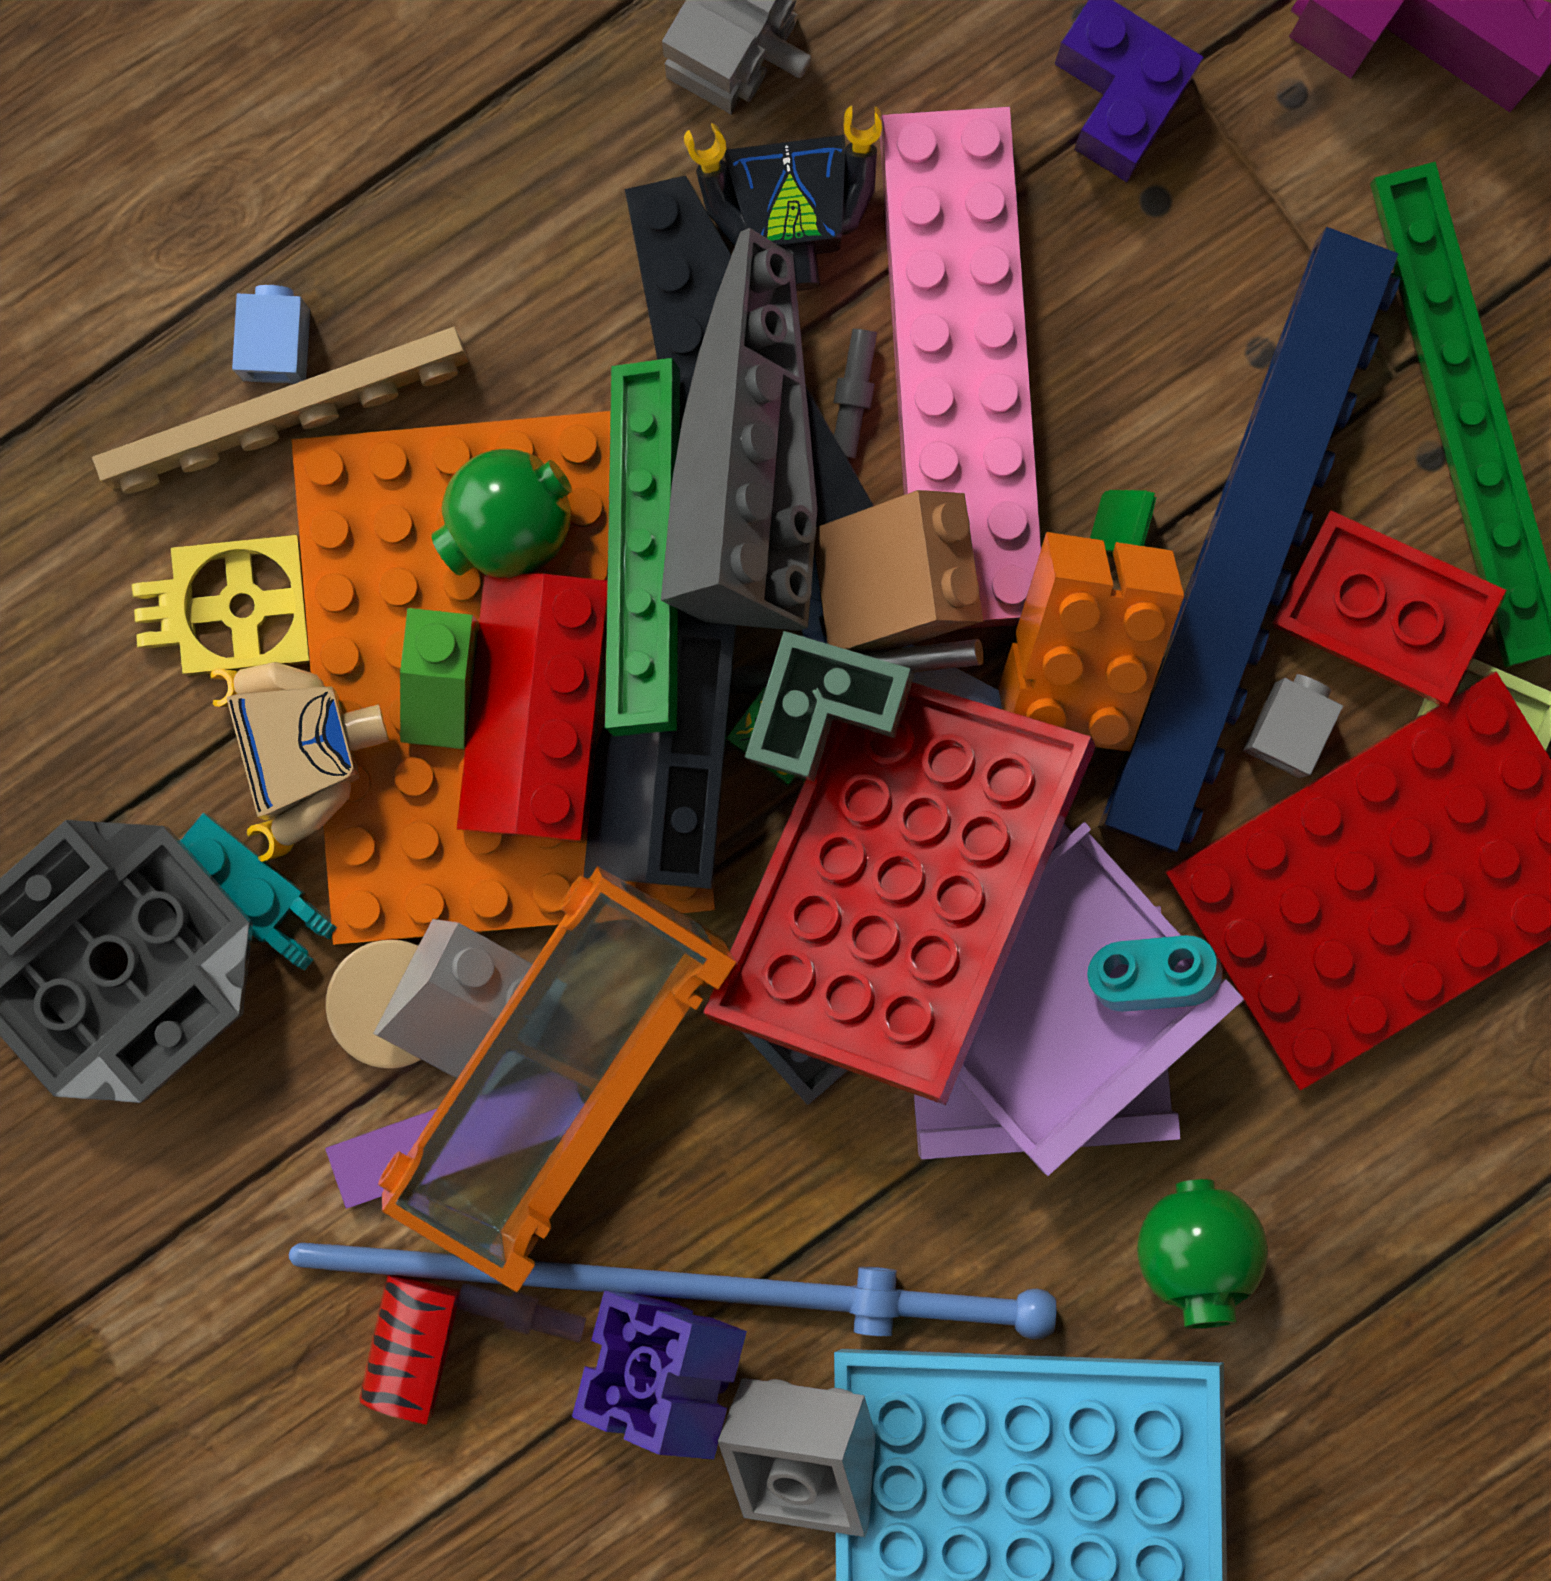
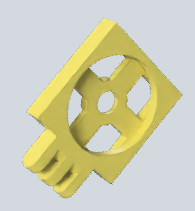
[132,535,310,676]

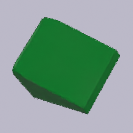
[1090,490,1157,558]

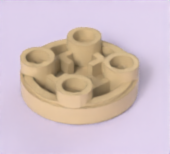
[326,940,421,1068]

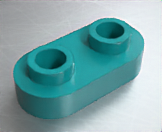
[1087,935,1222,1012]

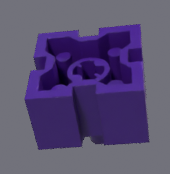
[572,1290,747,1459]

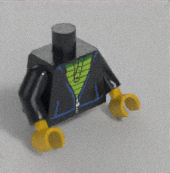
[684,106,882,291]

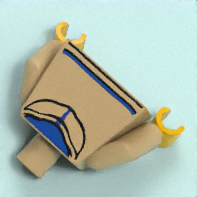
[210,662,389,862]

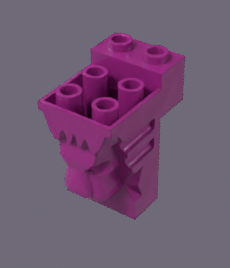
[1289,0,1551,113]

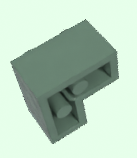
[745,631,914,782]

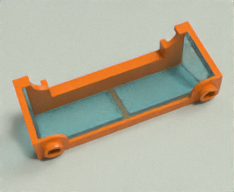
[378,866,736,1292]

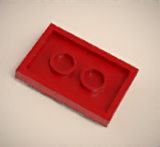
[1273,510,1506,708]

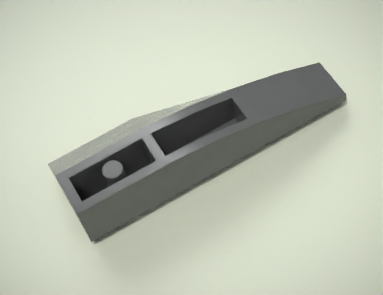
[661,228,817,631]

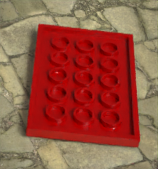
[1164,671,1551,1091]
[703,682,1096,1106]

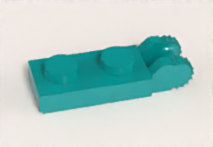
[180,813,337,971]

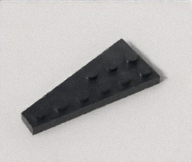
[625,175,874,527]

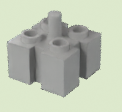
[662,0,812,114]

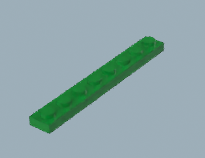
[1370,161,1551,668]

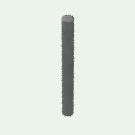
[733,639,983,693]

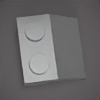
[373,919,566,1093]
[718,1378,876,1537]

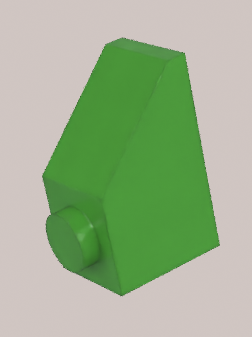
[400,608,479,750]

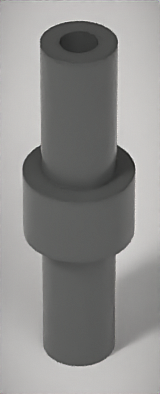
[833,328,877,458]

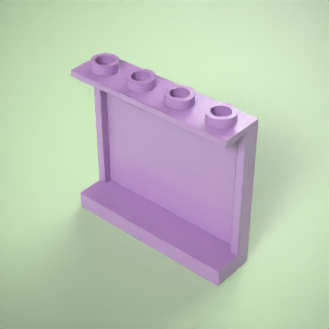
[958,822,1244,1176]

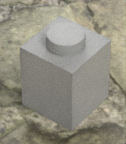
[1243,674,1343,778]

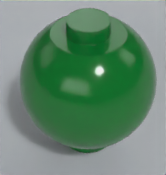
[431,449,572,578]
[1137,1179,1268,1329]

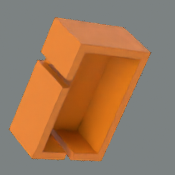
[998,532,1184,752]

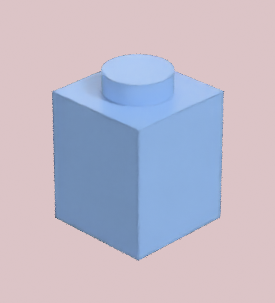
[232,285,310,384]

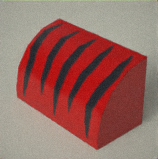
[359,1275,462,1425]

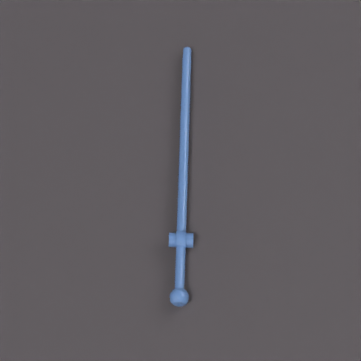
[289,1243,1056,1340]

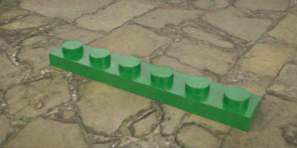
[605,358,680,736]

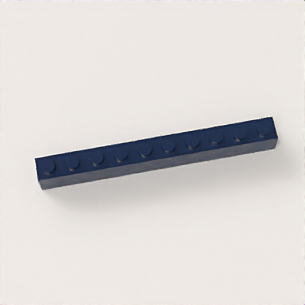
[1098,227,1401,853]

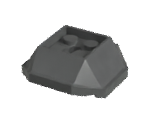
[0,820,253,1103]

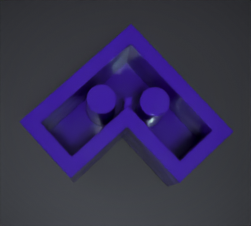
[1055,0,1203,182]

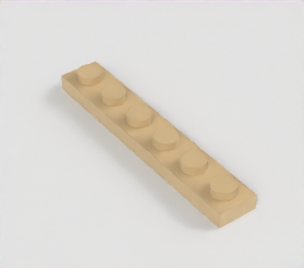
[92,327,469,494]

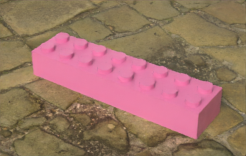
[880,107,1041,629]

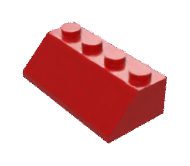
[456,574,608,843]

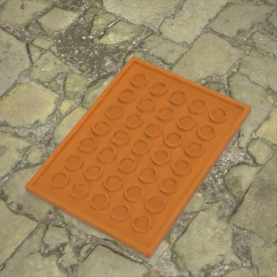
[291,411,715,945]

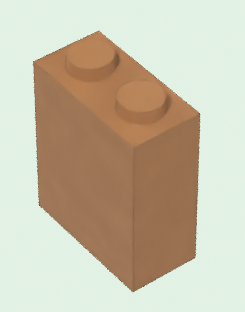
[814,490,983,653]

